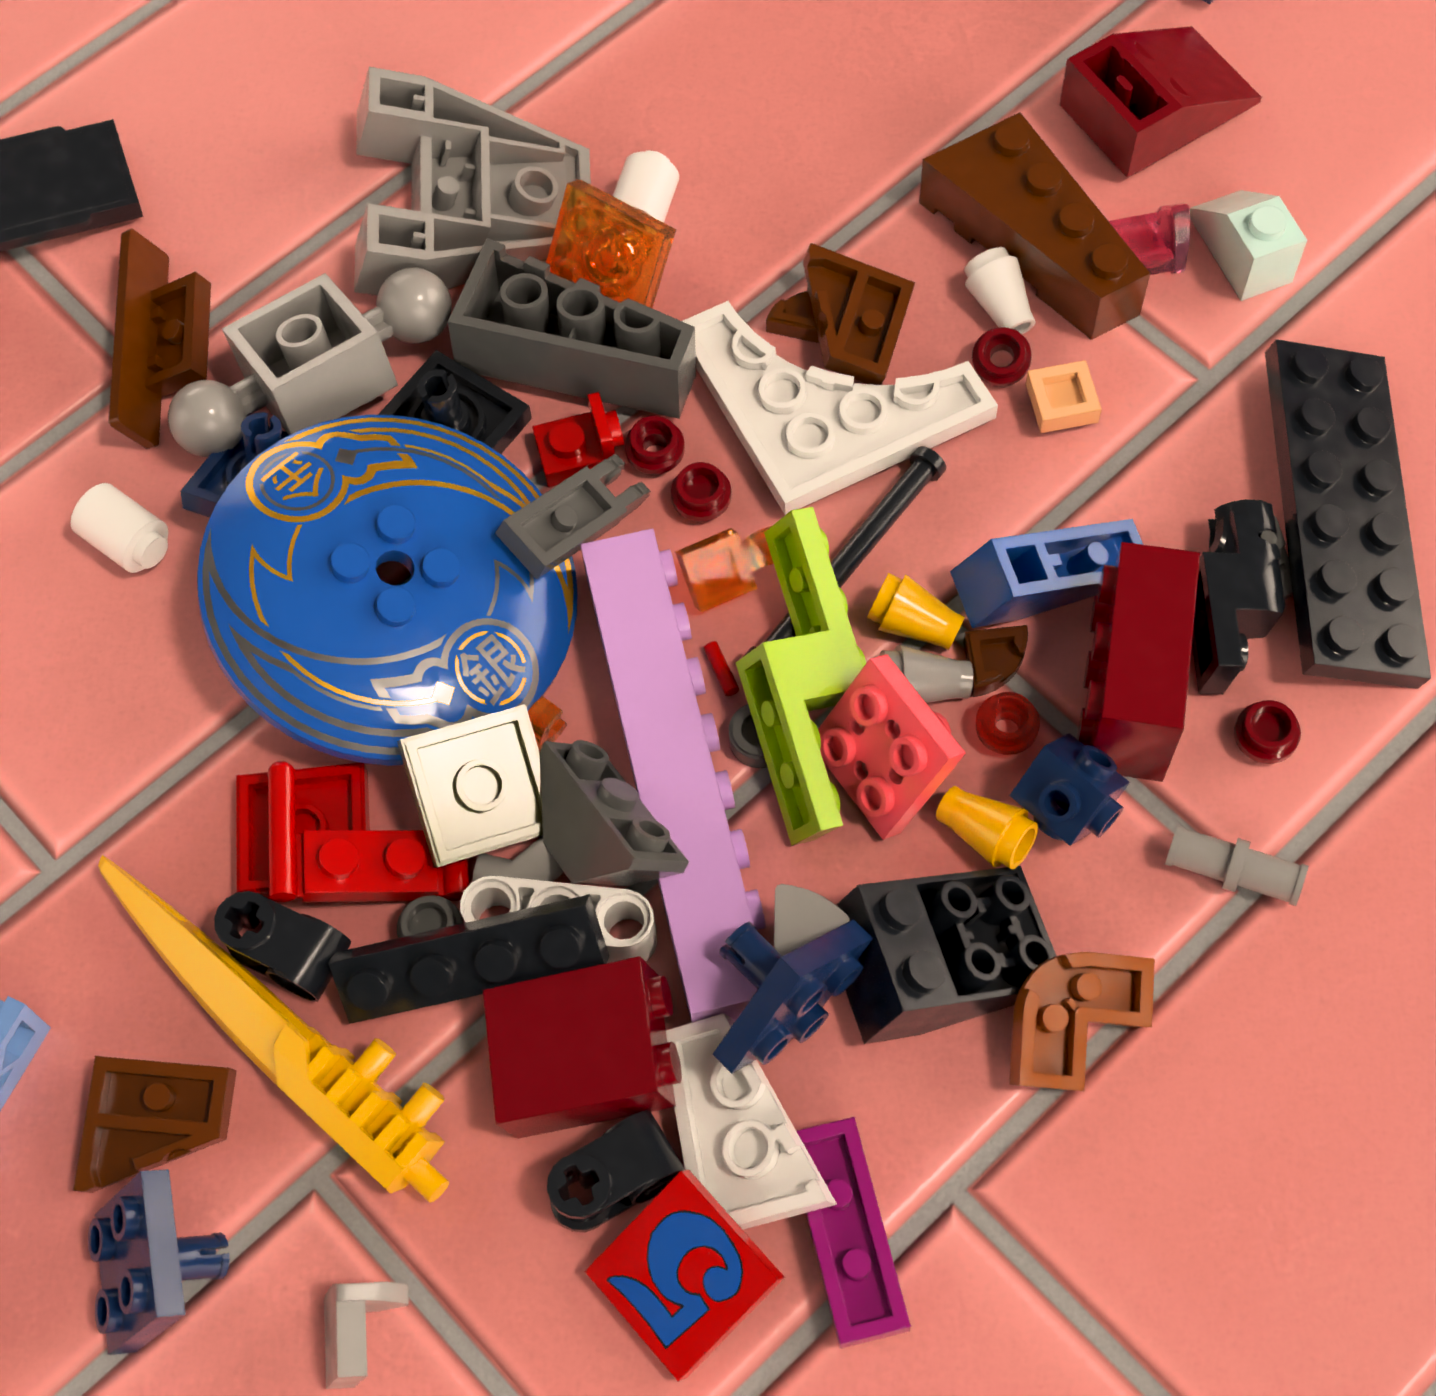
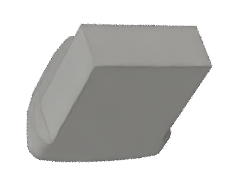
[774,884,850,956]
[324,1282,409,1389]

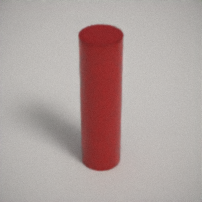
[703,641,740,696]

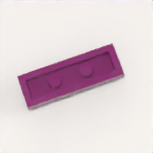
[797,1117,911,1349]

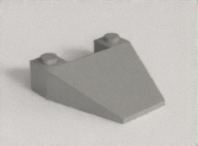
[354,67,593,295]

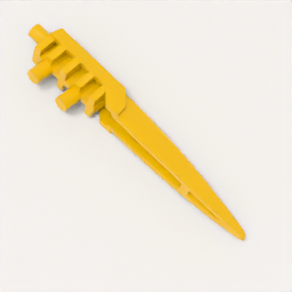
[98,855,449,1203]

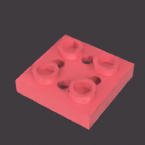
[818,654,966,840]

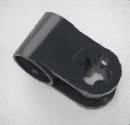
[214,891,351,1002]
[547,1110,685,1232]

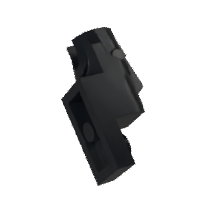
[1192,499,1293,694]

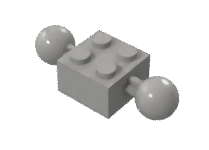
[168,267,452,457]

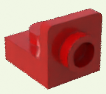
[532,392,624,487]

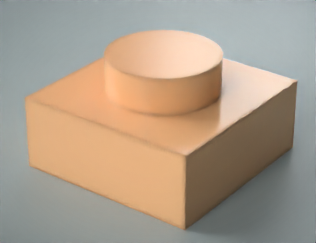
[1026,360,1102,433]

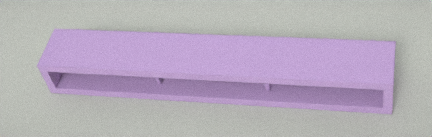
[581,528,766,1023]

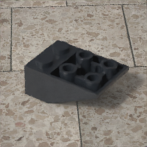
[836,866,1056,1044]

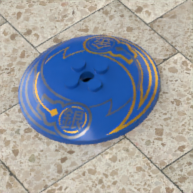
[197,415,578,766]

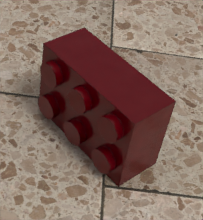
[1077,542,1200,782]

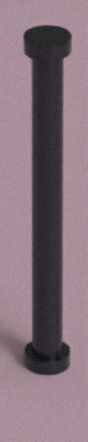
[743,446,946,657]

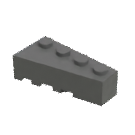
[448,238,696,419]

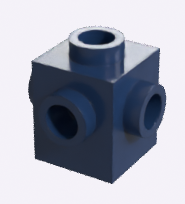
[1009,733,1130,846]

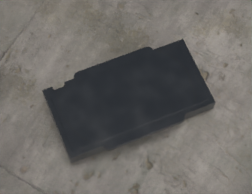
[0,119,143,252]

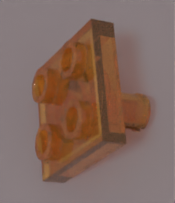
[546,179,676,309]

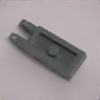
[495,454,651,579]

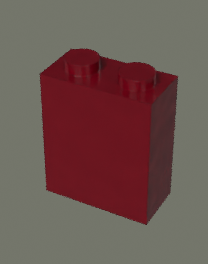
[483,956,682,1139]

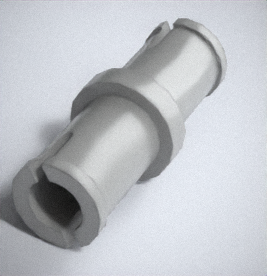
[1165,825,1309,906]

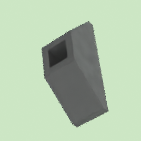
[540,740,689,886]

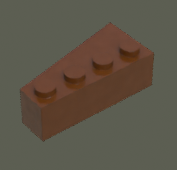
[919,112,1150,340]

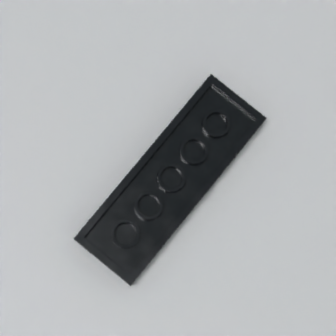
[1265,339,1431,689]

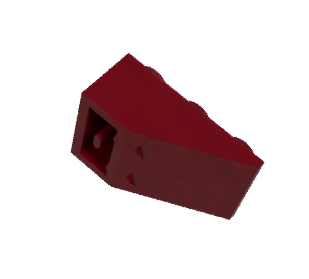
[1059,26,1262,178]

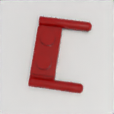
[268,761,469,902]

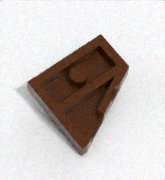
[803,243,915,385]
[73,1056,237,1193]

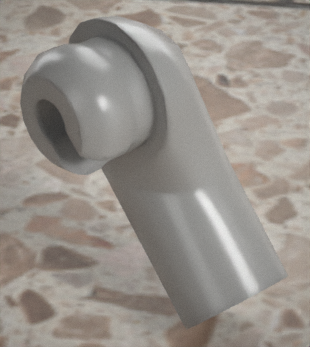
[473,835,564,882]

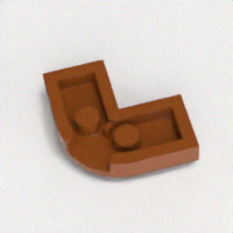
[1009,952,1155,1091]

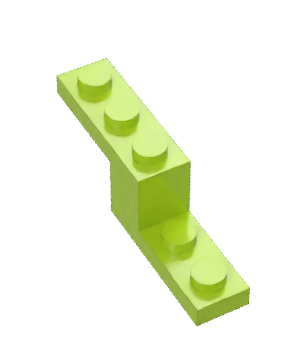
[735,507,866,846]

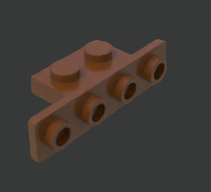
[109,229,211,449]

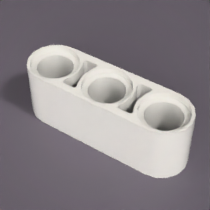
[460,876,658,963]

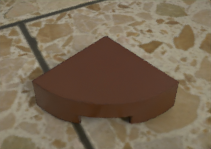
[766,287,819,343]
[963,625,1028,697]

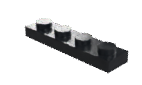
[328,894,609,1024]

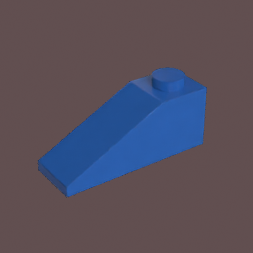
[950,519,1143,628]

